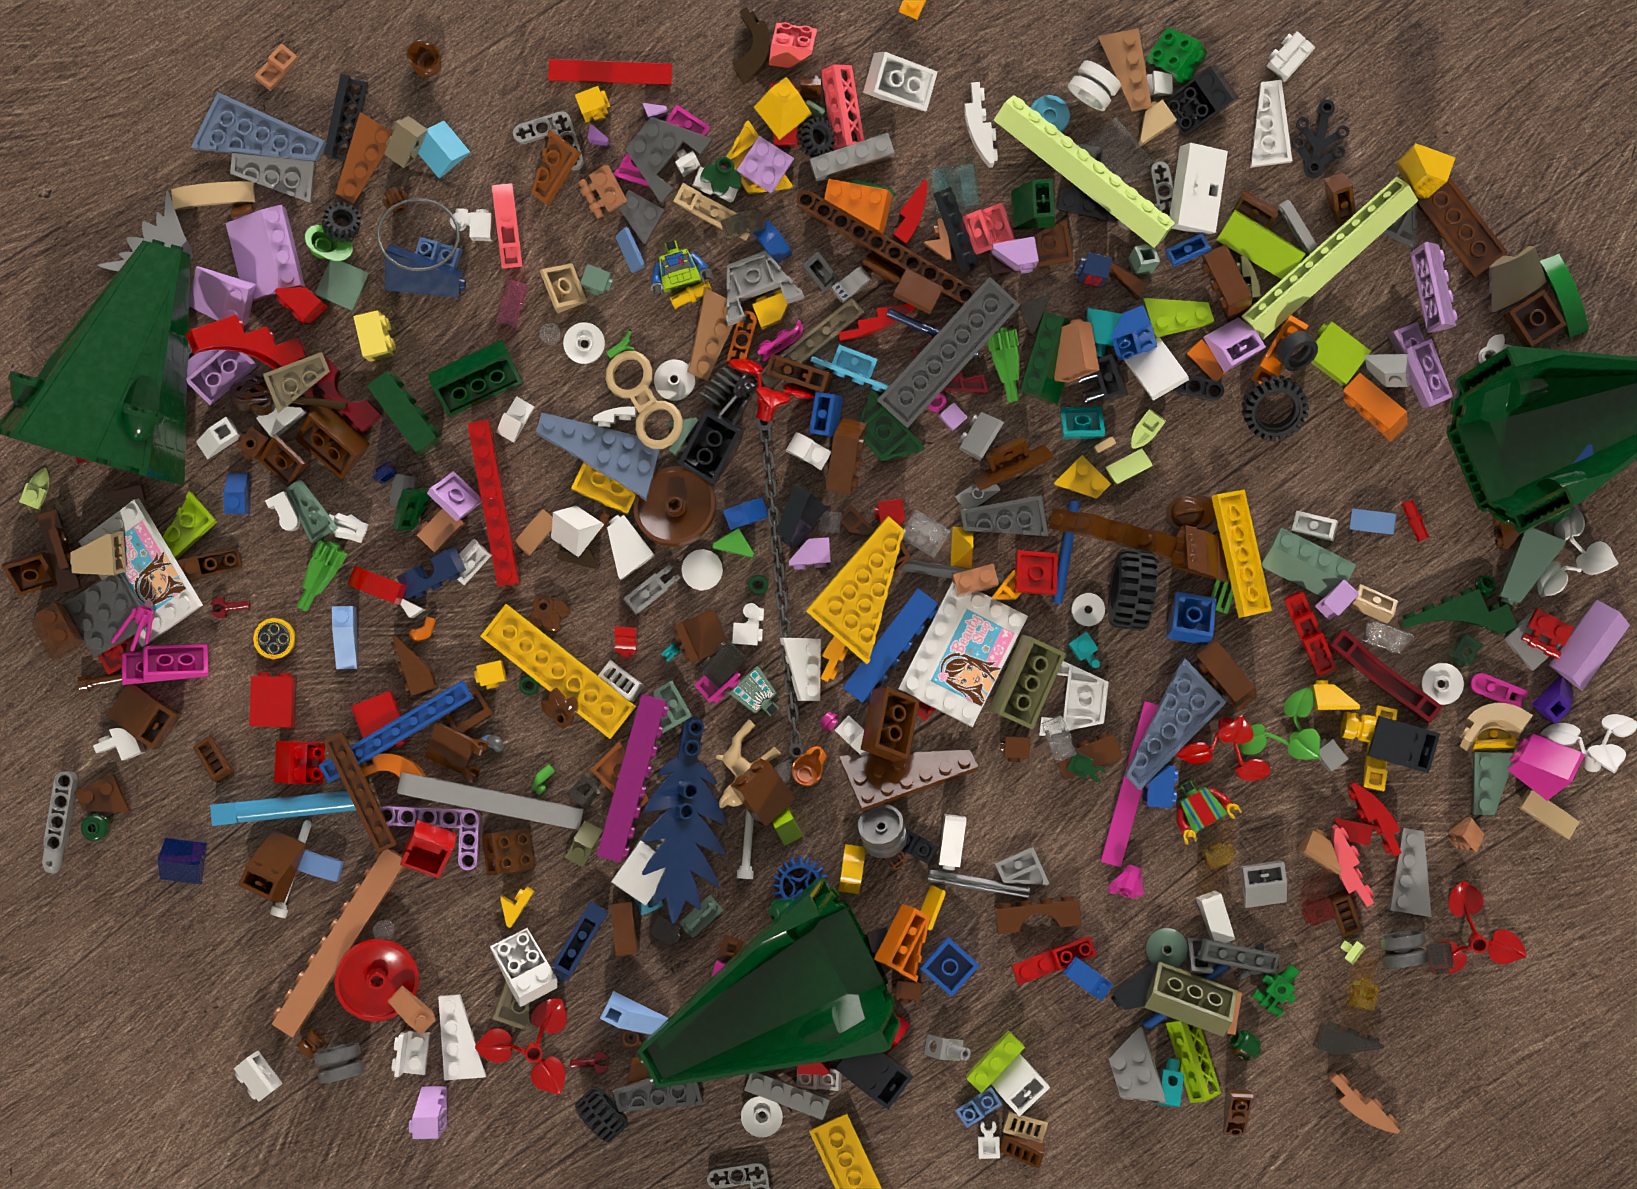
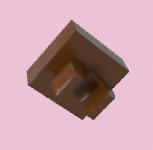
[800,76,821,100]
[718,934,744,959]

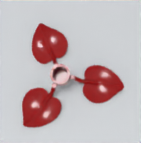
[726,359,815,422]
[1176,715,1270,781]
[1431,881,1527,975]
[475,998,567,1095]

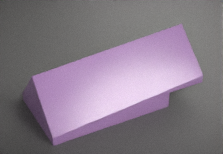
[1387,322,1453,408]
[1548,600,1630,691]

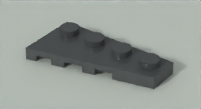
[959,495,1048,536]
[611,1078,703,1112]

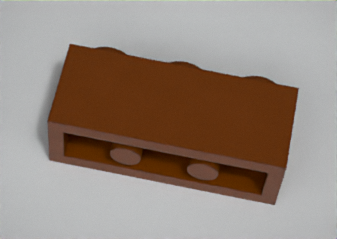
[1054,732,1123,780]

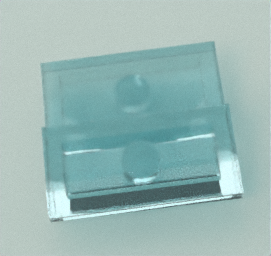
[931,164,980,211]

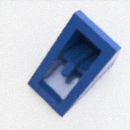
[752,220,792,264]

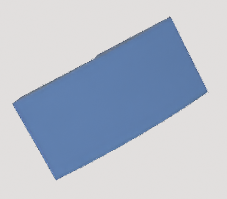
[415,237,463,269]
[1350,508,1397,534]
[297,849,344,882]
[955,1085,1003,1128]

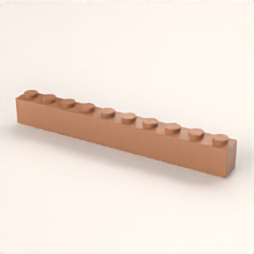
[272,848,404,1038]

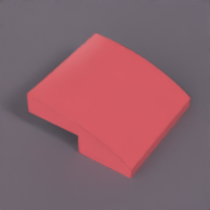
[963,203,1016,255]

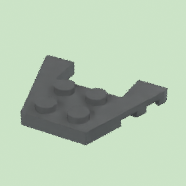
[626,117,712,204]

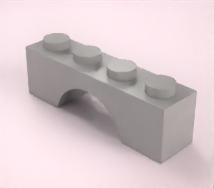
[810,133,895,183]
[744,1072,830,1120]

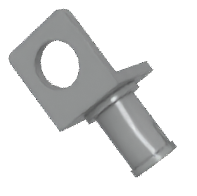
[924,1034,970,1061]

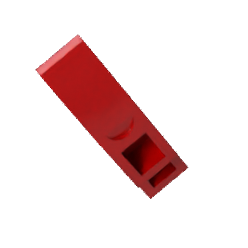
[1347,782,1402,857]
[1010,936,1097,985]

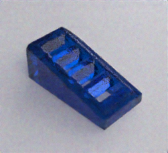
[372,461,399,484]

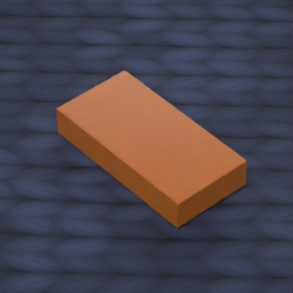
[1186,339,1227,381]

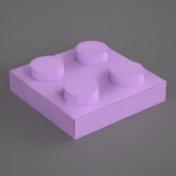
[737,136,794,194]
[427,471,482,521]

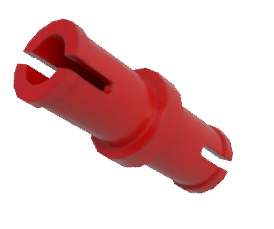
[1401,499,1430,542]

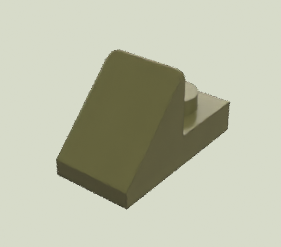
[565,821,603,867]

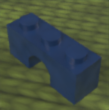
[397,548,466,600]

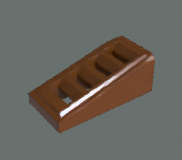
[1110,263,1148,300]
[193,735,235,783]
[1327,890,1363,938]
[1000,1133,1045,1168]

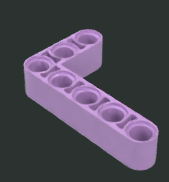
[381,806,481,870]

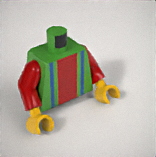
[1176,780,1242,845]

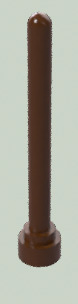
[77,673,122,693]

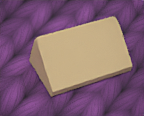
[1350,584,1398,623]

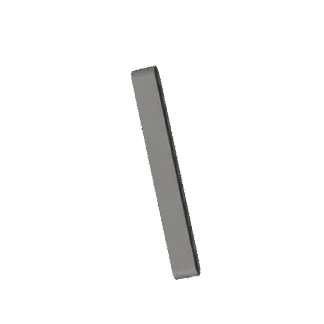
[397,772,584,830]

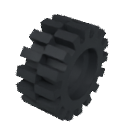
[796,117,836,157]
[322,202,361,243]

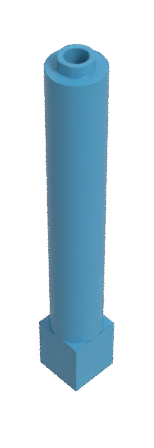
[210,790,356,826]

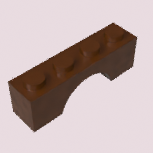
[994,896,1081,935]

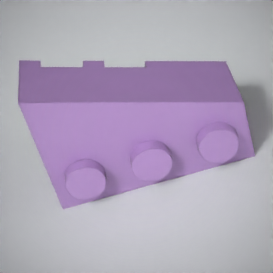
[409,1086,447,1139]

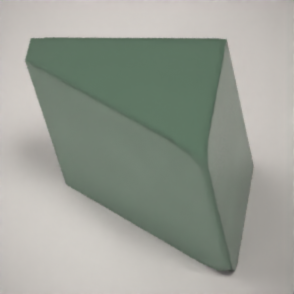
[805,100,825,121]

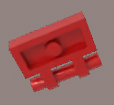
[1521,608,1574,659]

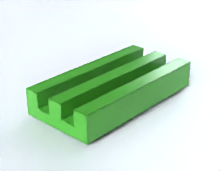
[1210,573,1233,614]

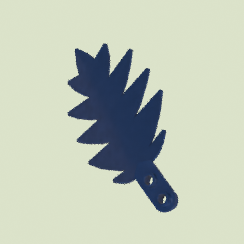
[641,716,728,924]

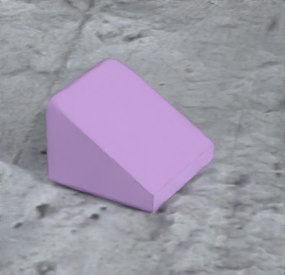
[643,103,669,119]
[939,403,968,432]

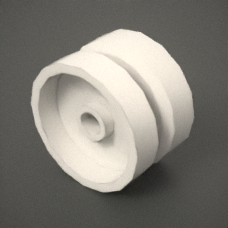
[1067,60,1121,111]

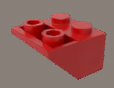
[274,287,329,325]
[274,741,325,784]

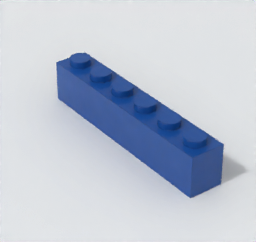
[843,589,938,703]

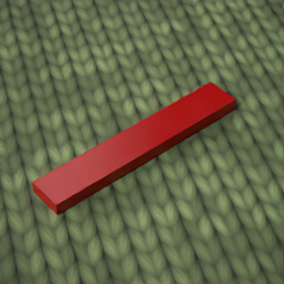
[548,59,672,86]

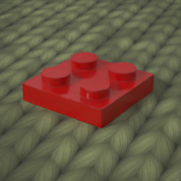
[1015,550,1058,595]

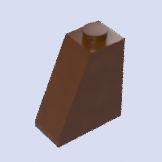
[611,897,640,956]

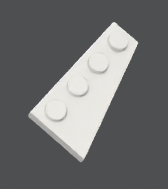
[1250,80,1292,168]
[439,994,487,1080]

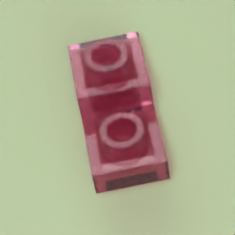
[496,279,529,327]

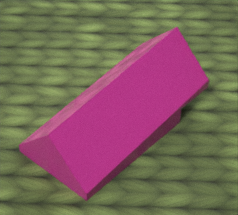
[122,644,208,685]

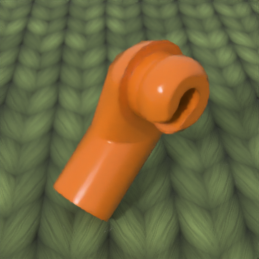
[409,616,436,642]

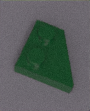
[392,489,431,530]

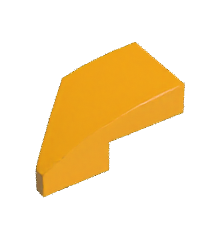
[991,570,1021,600]

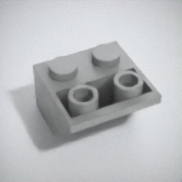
[1239,861,1287,908]

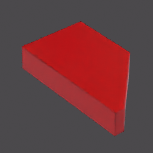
[1334,818,1373,846]

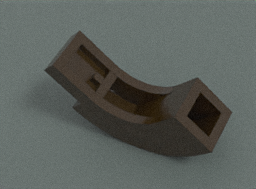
[732,7,770,85]

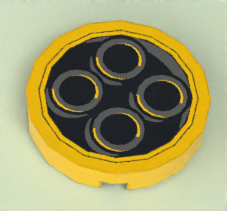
[253,618,295,659]

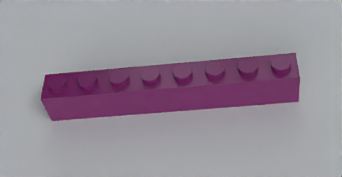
[597,694,669,863]

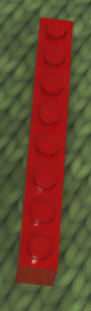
[467,419,521,587]

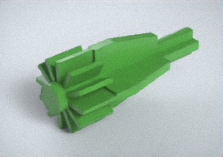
[987,327,1019,402]
[297,540,347,611]

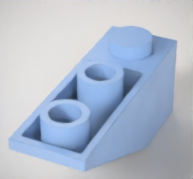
[600,991,668,1035]

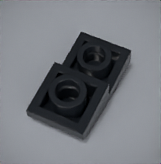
[902,828,940,865]

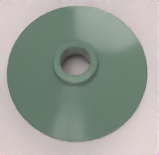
[1146,928,1188,968]

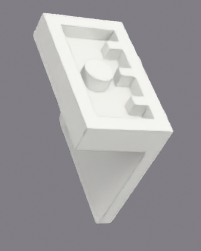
[392,1030,430,1077]

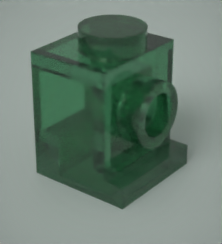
[1449,634,1483,668]

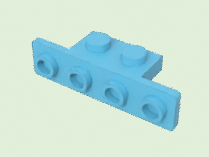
[810,344,889,392]

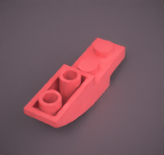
[492,183,522,269]
[1331,824,1374,907]

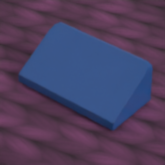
[1165,233,1212,267]

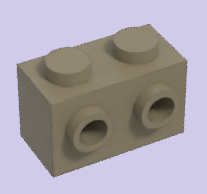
[384,116,428,168]

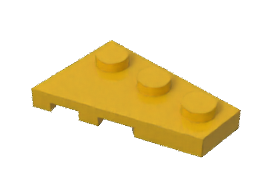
[571,462,636,515]

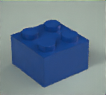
[920,936,980,997]

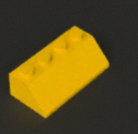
[1396,143,1455,199]

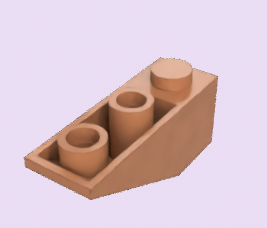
[1447,817,1485,852]

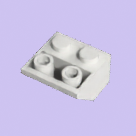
[991,1053,1050,1116]

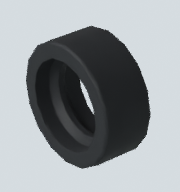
[1276,331,1318,371]

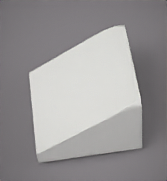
[400,599,425,618]

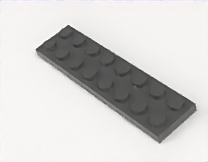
[877,277,1020,428]

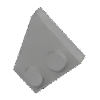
[995,846,1049,885]

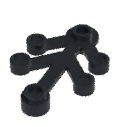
[1291,100,1350,179]

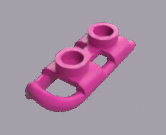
[757,320,803,362]

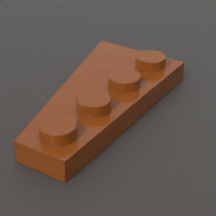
[335,112,393,205]

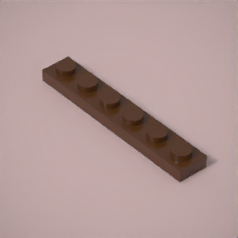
[323,731,397,853]

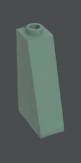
[1496,528,1566,606]

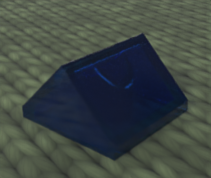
[157,838,207,884]

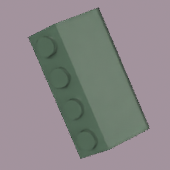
[1261,528,1356,597]

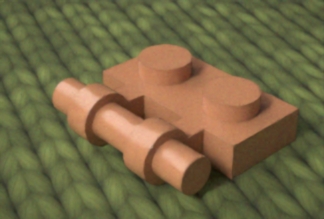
[578,165,627,219]

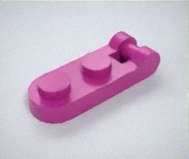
[1469,673,1528,708]

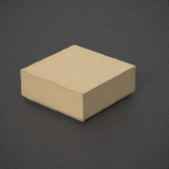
[1093,437,1116,454]

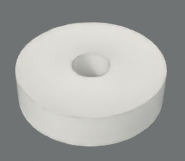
[1071,593,1105,626]

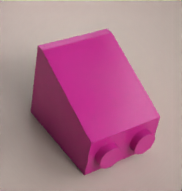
[1507,734,1585,801]

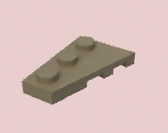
[262,352,330,413]

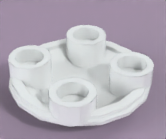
[682,549,723,591]

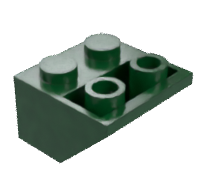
[1011,179,1055,230]

